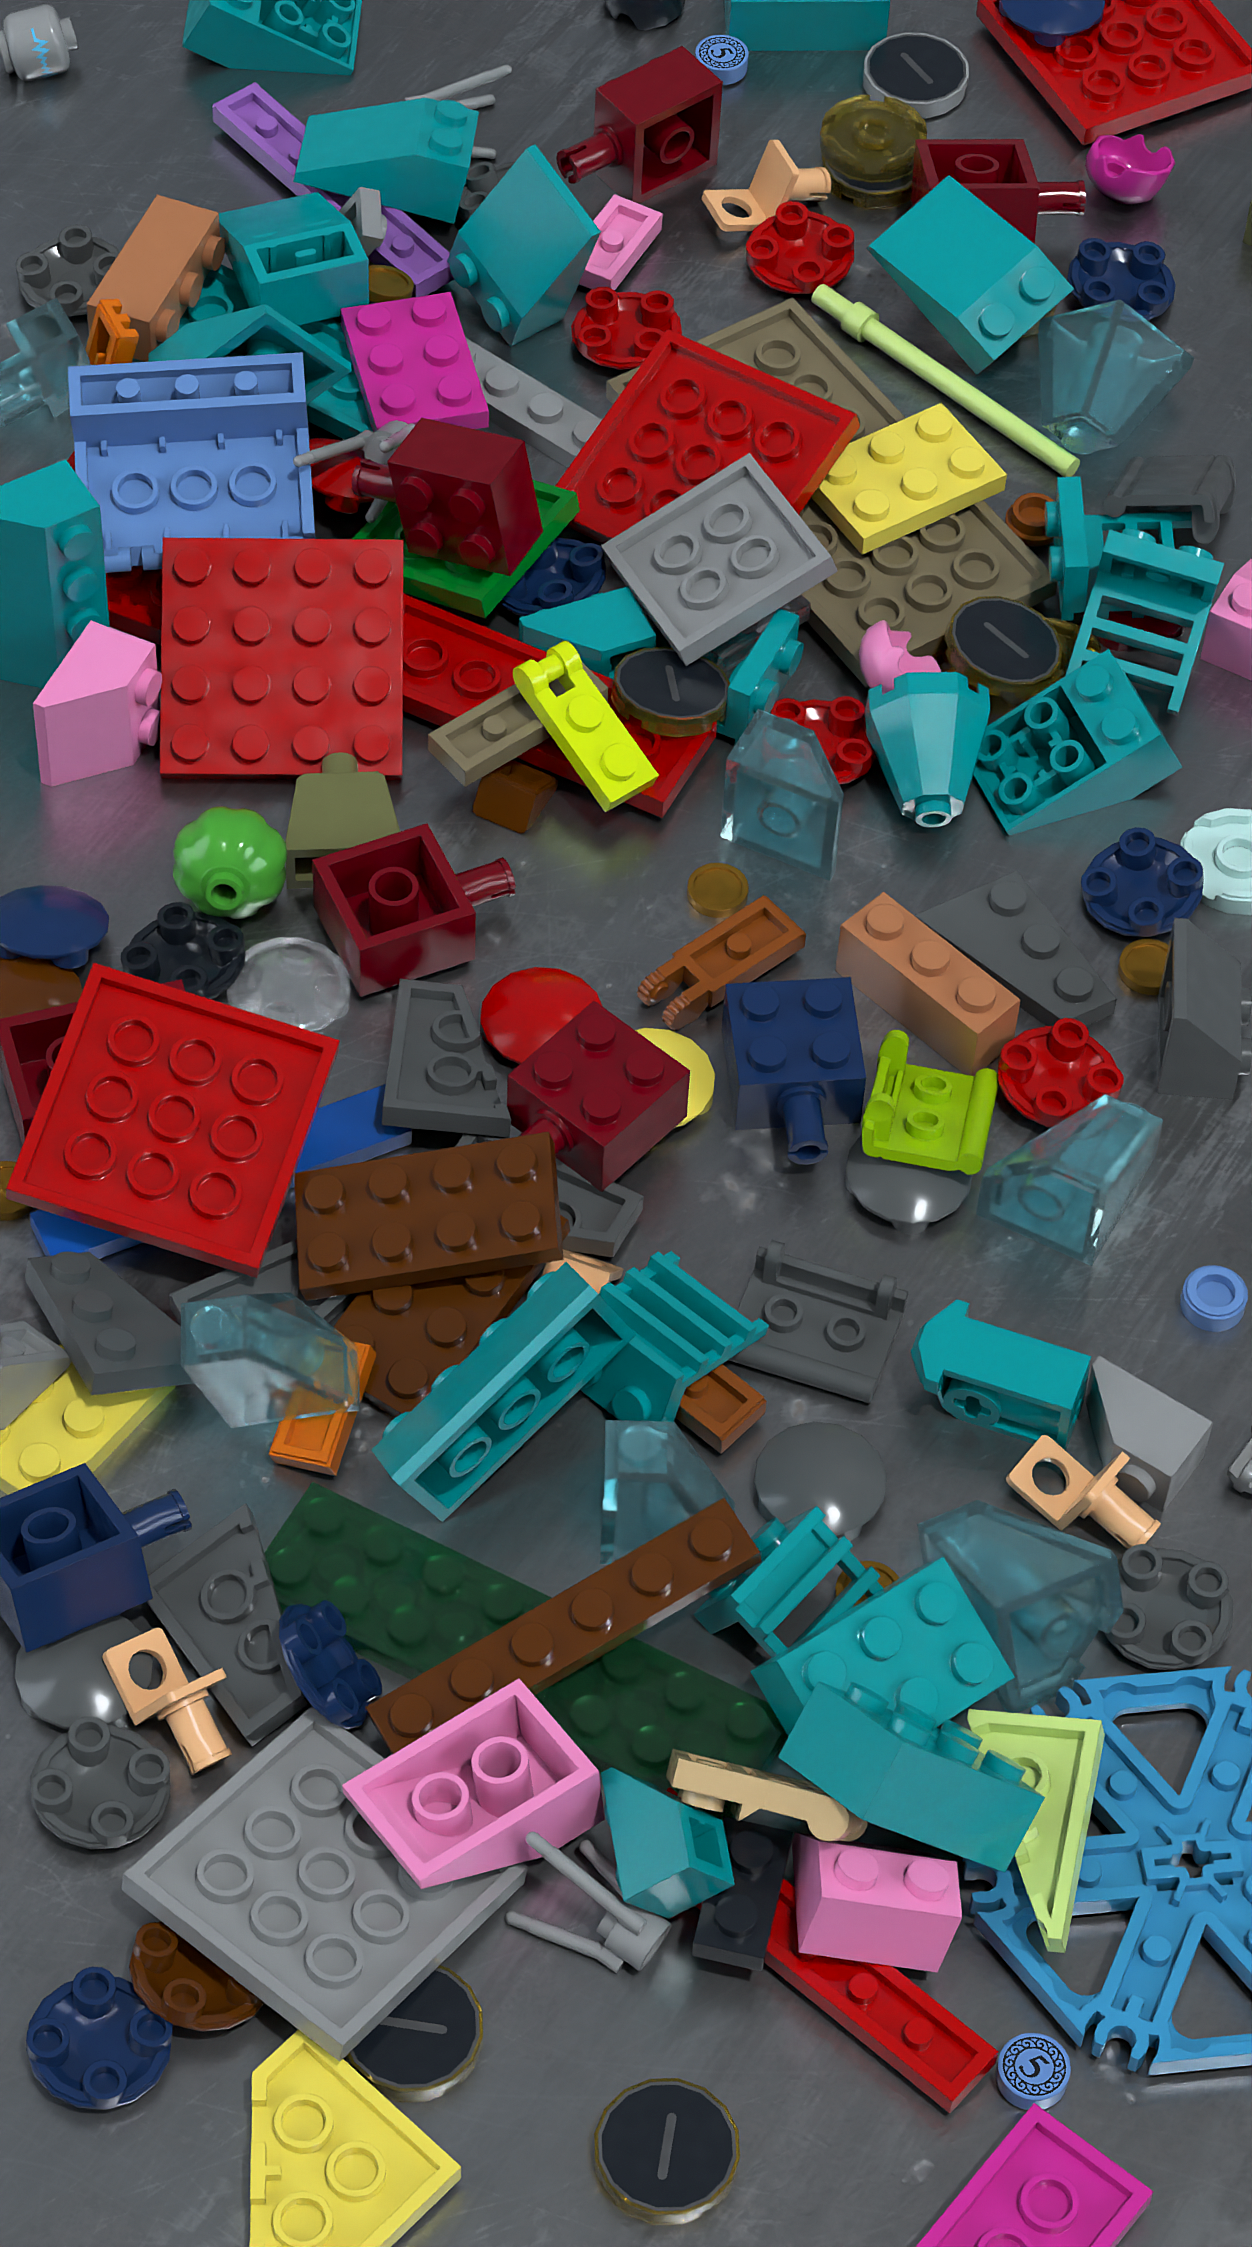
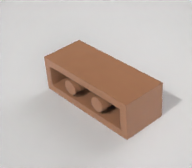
[87,194,226,362]
[835,892,1021,1076]

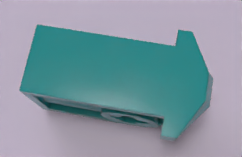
[911,1299,1091,1451]

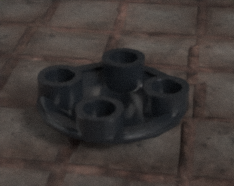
[120,902,246,999]

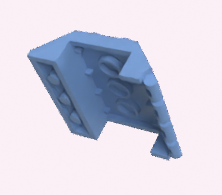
[68,352,316,573]

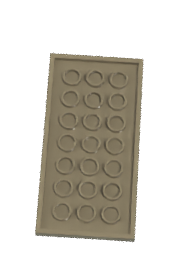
[606,298,1058,687]

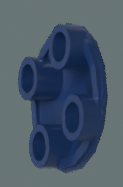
[998,0,1105,47]
[1067,238,1176,323]
[499,538,606,616]
[1081,827,1204,937]
[0,885,109,969]
[279,1600,382,1729]
[26,1967,173,2110]

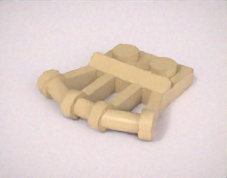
[666,1749,868,1842]

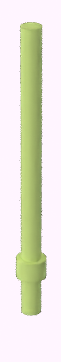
[811,284,1080,477]

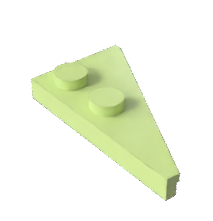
[967,1709,1105,1953]

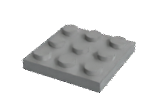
[601,453,838,666]

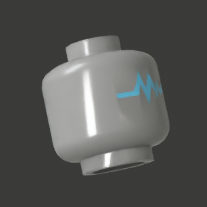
[0,4,79,82]

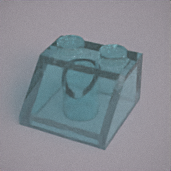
[720,709,844,881]

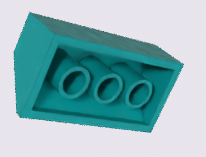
[0,459,110,689]
[371,1262,636,1522]

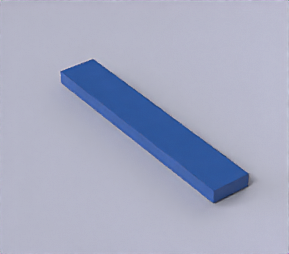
[29,1084,412,1259]

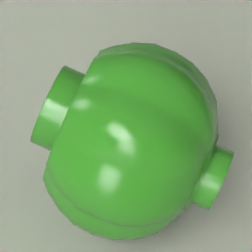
[173,806,287,919]

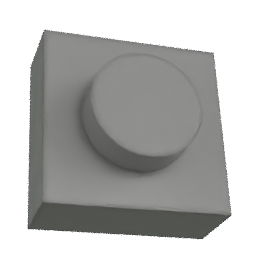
[339,187,387,257]

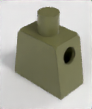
[285,752,400,889]

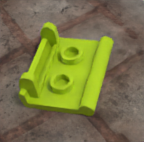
[861,1030,999,1175]

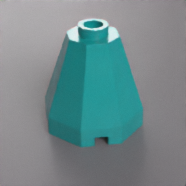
[865,672,990,827]

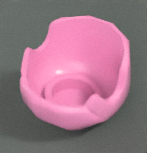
[859,620,941,695]

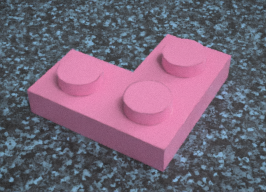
[579,194,663,290]

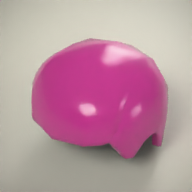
[1085,134,1176,205]

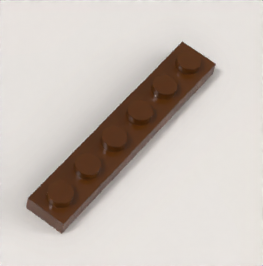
[365,1498,761,1754]

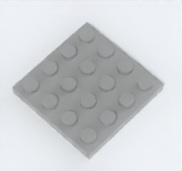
[122,1706,528,2062]

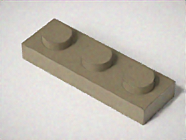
[428,663,608,787]

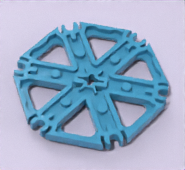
[962,1666,1252,2076]

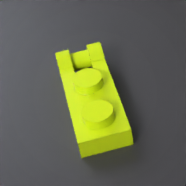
[512,641,659,813]

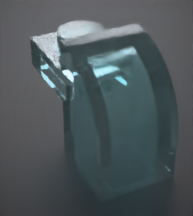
[0,298,90,429]

